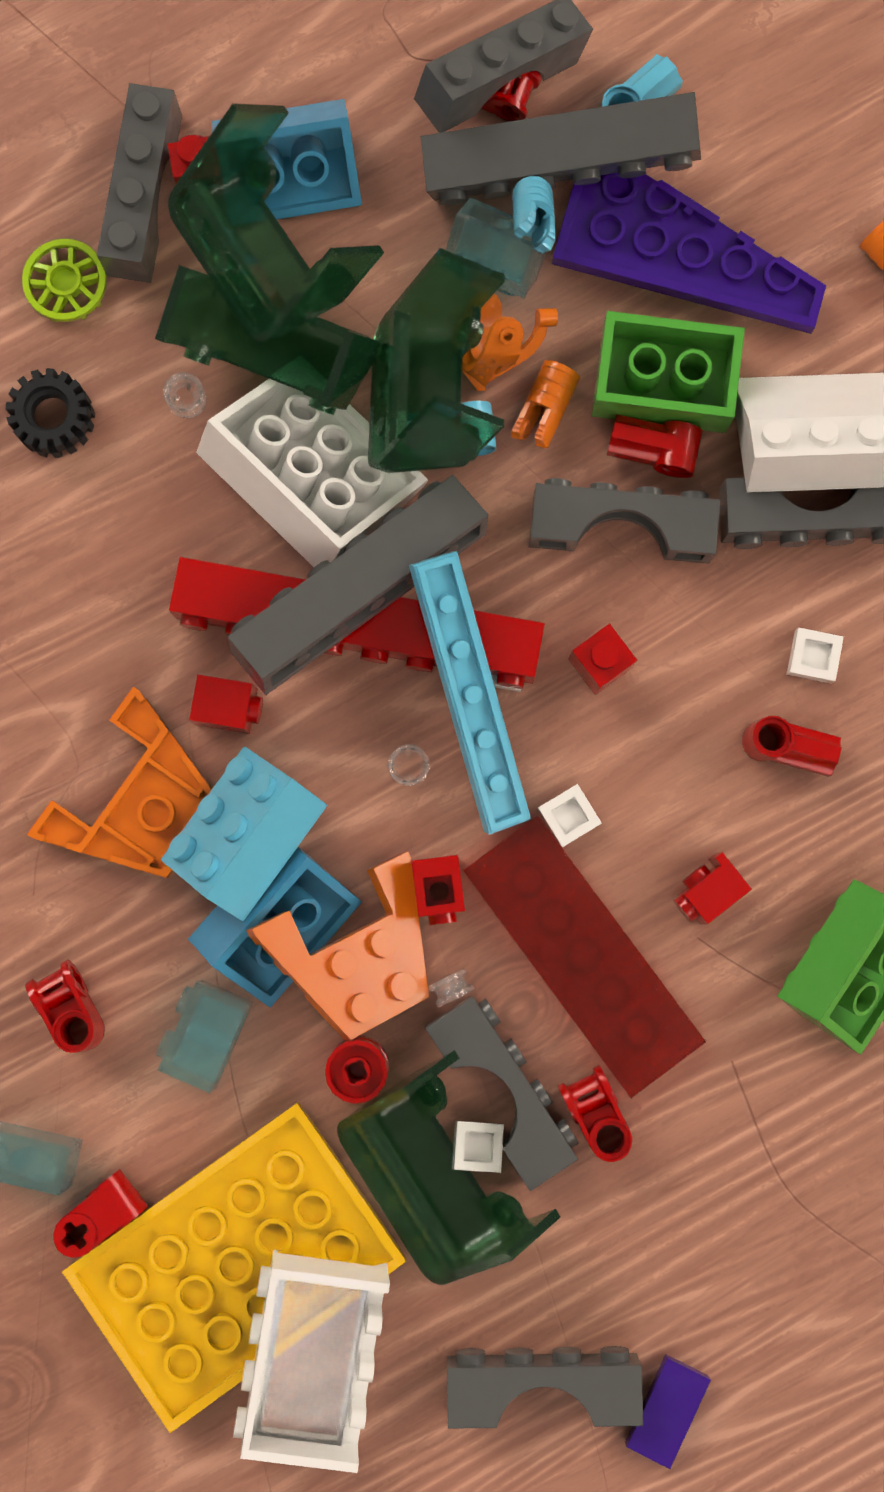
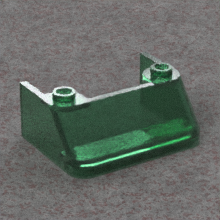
[168,103,384,341]
[368,248,505,473]
[155,265,381,415]
[337,1050,561,1285]

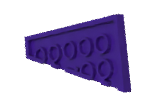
[552,173,826,334]

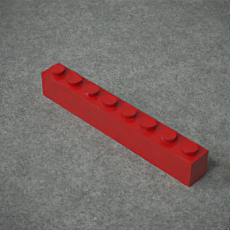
[169,557,545,689]

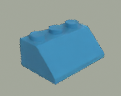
[212,99,362,227]
[188,847,362,1008]

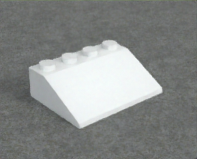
[196,357,428,567]
[735,373,884,492]

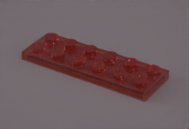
[463,815,706,1098]

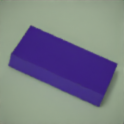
[625,1354,711,1469]

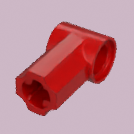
[607,414,703,478]
[742,716,842,777]

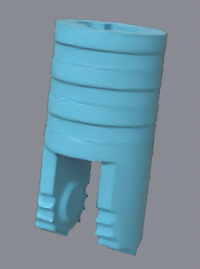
[512,176,555,254]

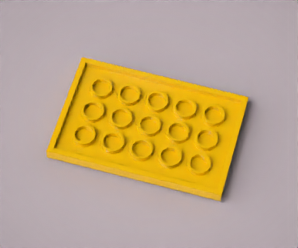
[62,1101,407,1433]

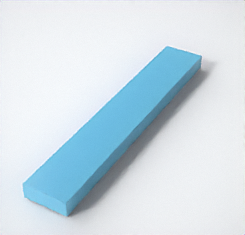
[409,551,531,835]

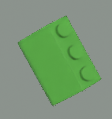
[777,879,884,1055]

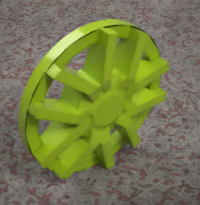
[22,239,107,322]

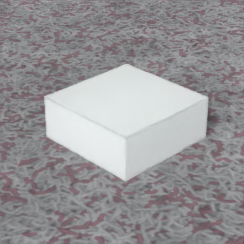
[787,628,844,684]
[537,784,602,848]
[452,1121,504,1173]

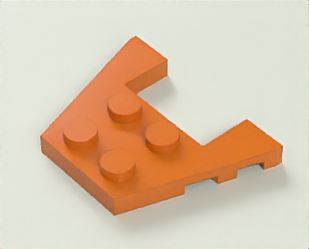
[27,687,212,878]
[246,851,429,1040]

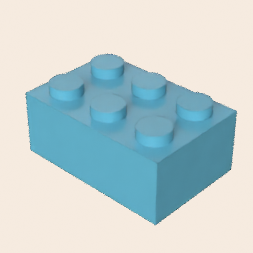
[161,746,328,922]

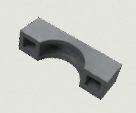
[414,0,593,133]
[97,83,182,283]
[529,478,720,564]
[719,478,884,549]
[425,995,579,1191]
[447,1346,643,1429]

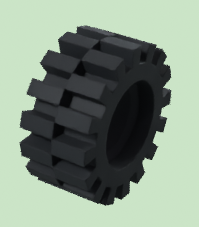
[5,368,95,458]

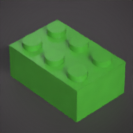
[591,311,745,433]

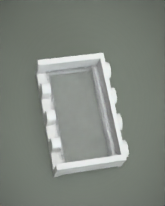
[233,1250,390,1473]

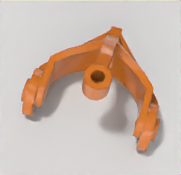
[458,289,558,391]

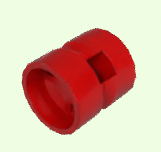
[325,1035,390,1104]

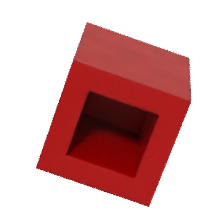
[568,623,638,695]
[189,674,263,734]

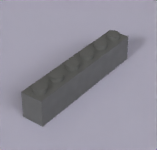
[420,92,701,205]
[227,475,488,695]

